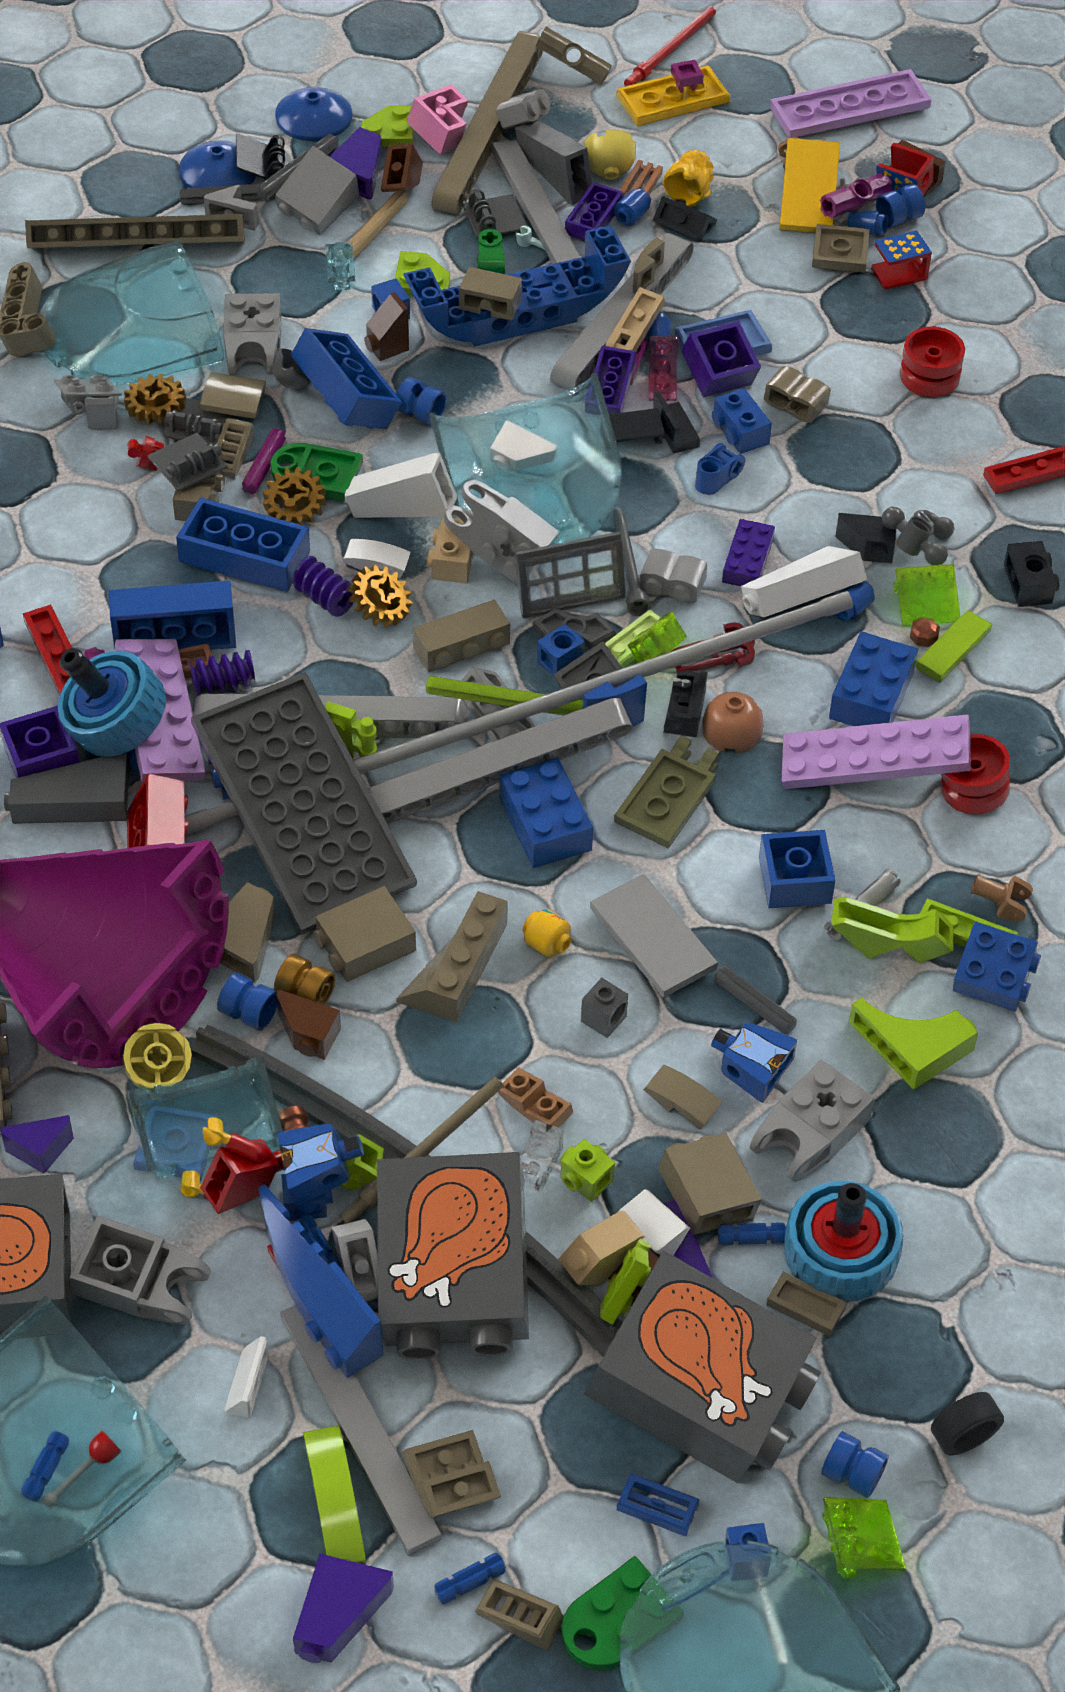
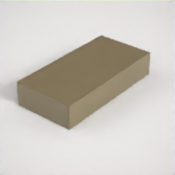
[766,1271,847,1337]

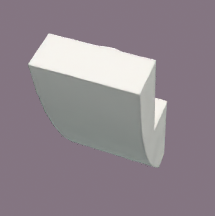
[342,539,410,578]

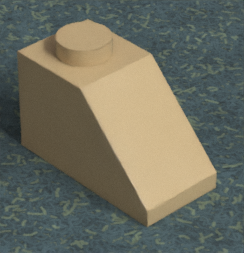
[558,1211,645,1286]

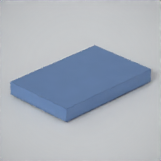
[675,310,772,356]

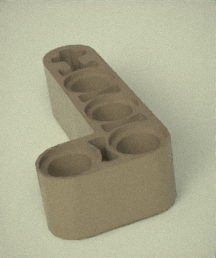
[0,262,56,356]

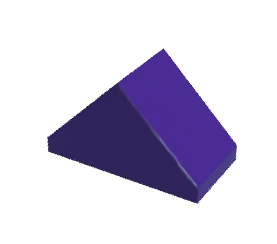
[0,1115,74,1174]

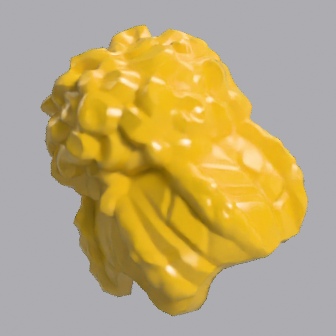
[662,150,714,207]

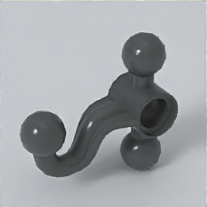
[882,506,955,566]

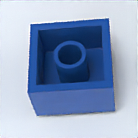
[759,830,836,908]

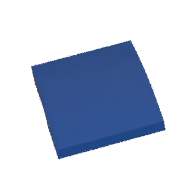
[582,674,647,726]

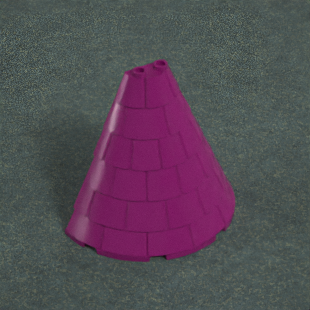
[0,839,229,1068]

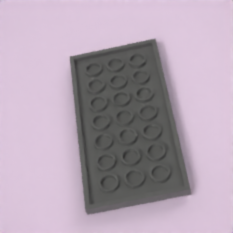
[191,672,417,935]

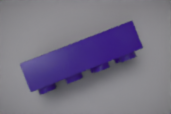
[565,182,623,240]
[586,346,636,416]
[722,519,775,586]

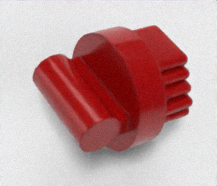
[127,436,164,471]

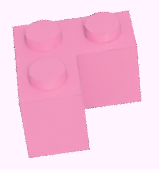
[407,84,469,155]

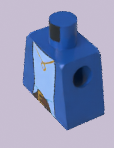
[711,1022,797,1103]
[277,1124,364,1205]

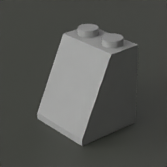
[275,146,359,234]

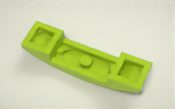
[303,1425,366,1564]

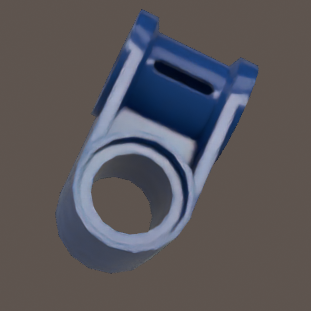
[695,443,746,495]

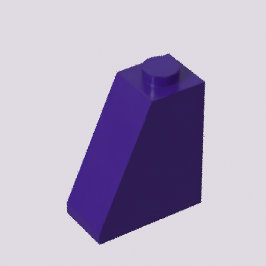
[330,127,382,200]
[293,1554,394,1663]

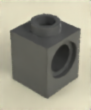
[581,977,628,1038]

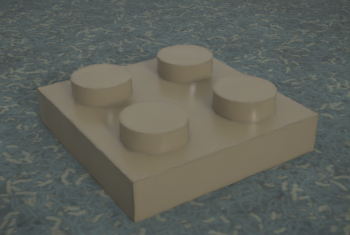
[812,224,870,273]

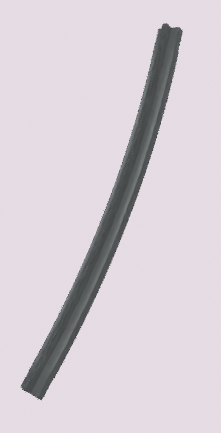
[190,1025,623,1357]

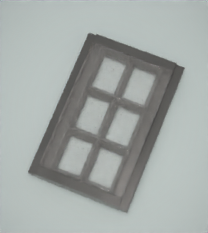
[515,532,626,618]

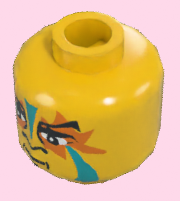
[522,909,572,957]

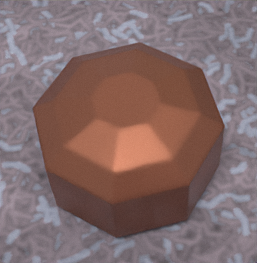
[910,617,940,647]

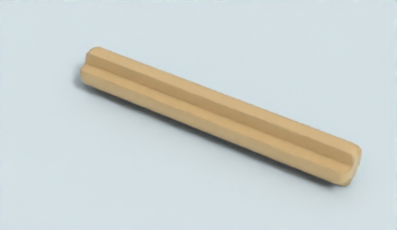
[343,191,408,259]

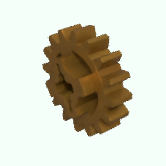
[124,373,186,425]
[262,467,326,526]
[348,565,413,628]

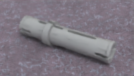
[824,869,901,940]

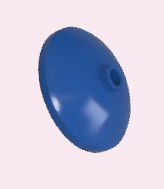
[275,87,352,141]
[179,140,257,188]

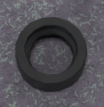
[931,1392,1004,1456]

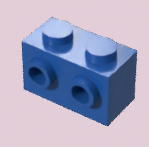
[712,388,772,454]

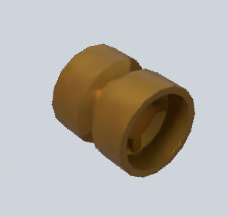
[274,953,336,1005]

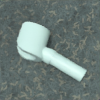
[516,226,545,250]

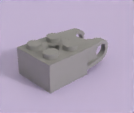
[223,293,282,375]
[443,480,559,585]
[750,1059,874,1182]
[69,1216,211,1325]

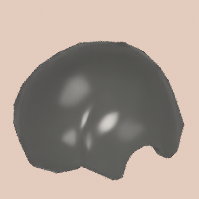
[272,348,311,390]

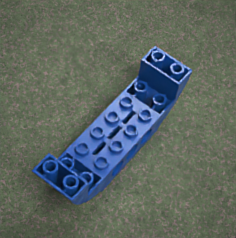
[404,225,631,347]

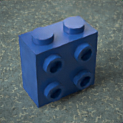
[953,922,1041,1012]

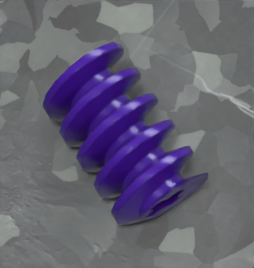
[293,556,354,617]
[189,650,255,696]

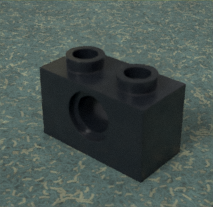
[1004,541,1060,607]

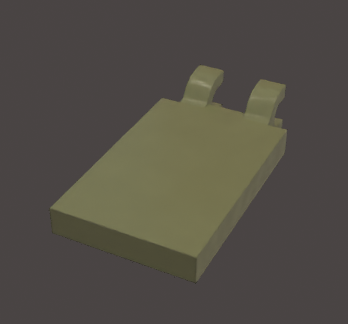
[614,736,719,849]

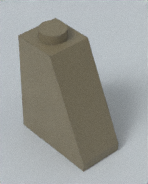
[220,882,275,983]

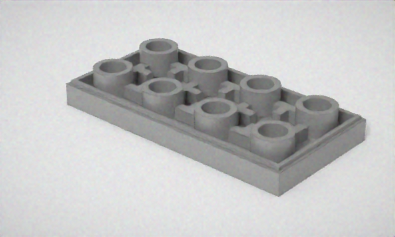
[590,874,718,998]

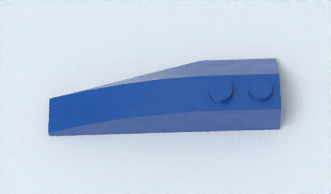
[259,1184,384,1378]

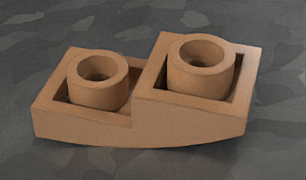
[498,1067,573,1134]

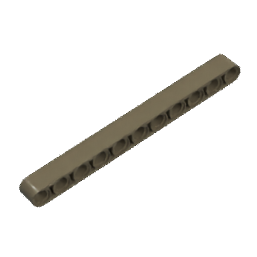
[432,31,543,215]

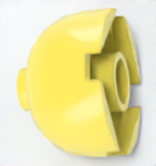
[584,129,636,180]
[123,1023,192,1093]

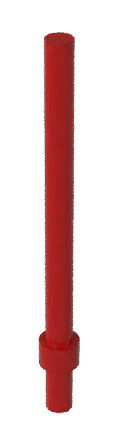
[624,6,716,86]

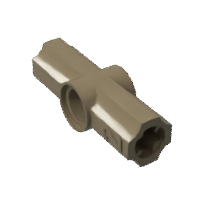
[535,26,612,85]

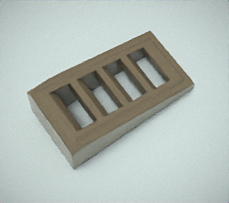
[217,418,254,478]
[475,1579,564,1650]

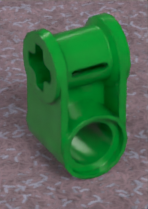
[477,229,505,274]

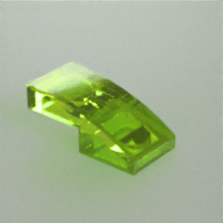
[627,611,687,663]

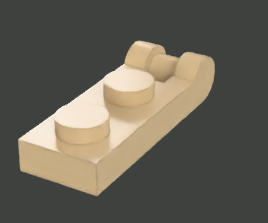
[605,287,665,351]

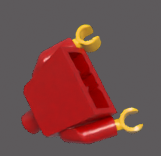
[181,1117,284,1214]

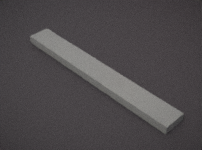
[491,140,580,264]
[280,1305,442,1556]

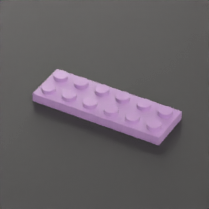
[770,69,932,138]
[115,639,205,782]
[781,715,971,789]

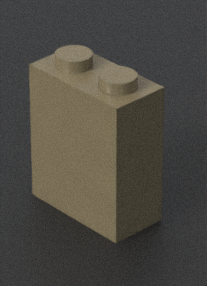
[313,886,416,982]
[658,1133,762,1235]

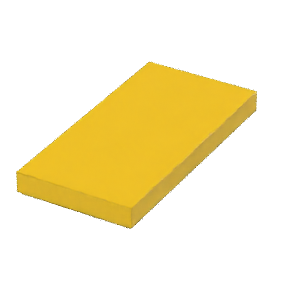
[616,65,730,126]
[779,138,840,233]

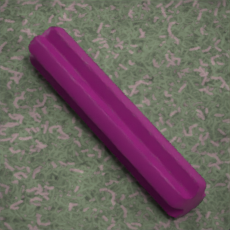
[242,428,286,494]

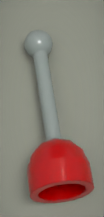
[43,1430,121,1507]

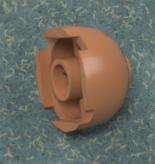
[702,691,764,753]

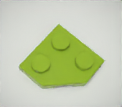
[361,105,413,147]
[395,251,450,297]

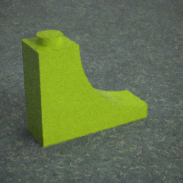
[849,997,978,1090]

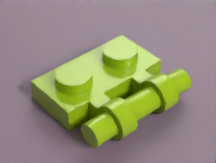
[324,701,378,759]
[600,1239,651,1325]

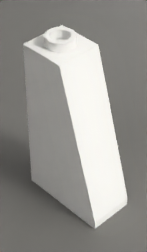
[345,453,457,518]
[741,546,867,617]

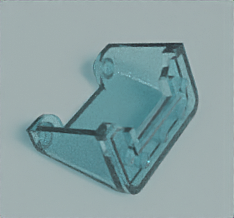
[126,1057,283,1179]

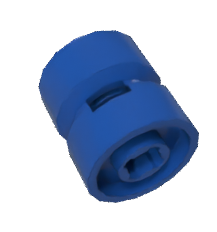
[875,184,926,228]
[396,377,447,426]
[217,973,277,1031]
[821,1431,889,1499]

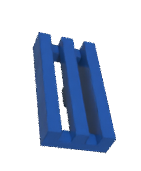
[616,1473,700,1537]

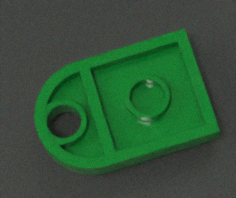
[271,443,363,501]
[561,1556,684,1671]

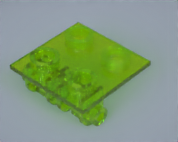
[893,564,961,626]
[822,1497,906,1579]

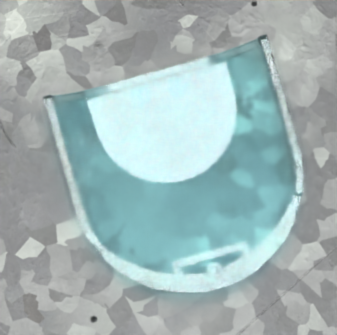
[40,240,225,385]
[429,373,622,545]
[0,1296,186,1567]
[620,1540,901,1692]

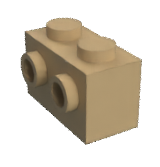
[427,517,474,583]

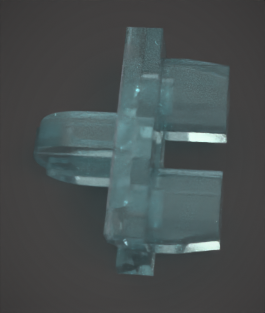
[325,242,356,291]

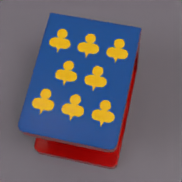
[876,143,934,195]
[871,230,932,290]

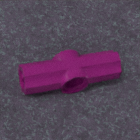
[820,173,893,218]

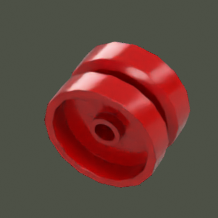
[900,326,966,397]
[941,734,1010,814]

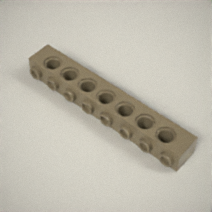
[25,214,245,248]

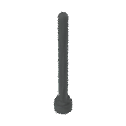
[612,508,651,616]

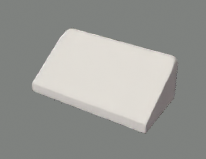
[618,1189,690,1256]
[224,1336,269,1418]

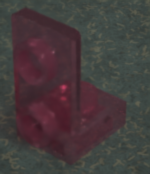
[648,336,679,401]

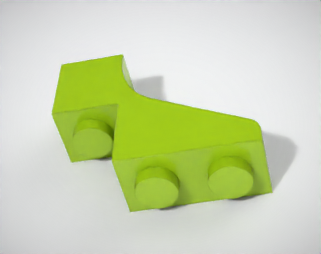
[831,897,953,963]

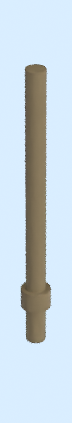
[339,1076,504,1223]

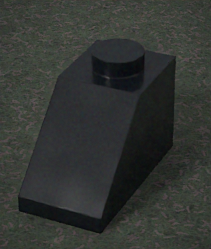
[835,513,896,564]

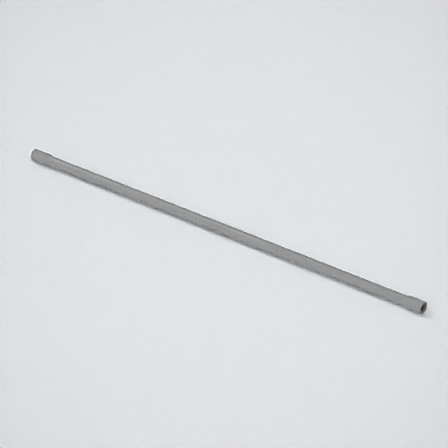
[184,591,853,835]

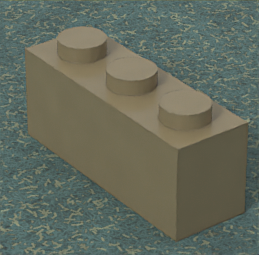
[413,599,510,672]

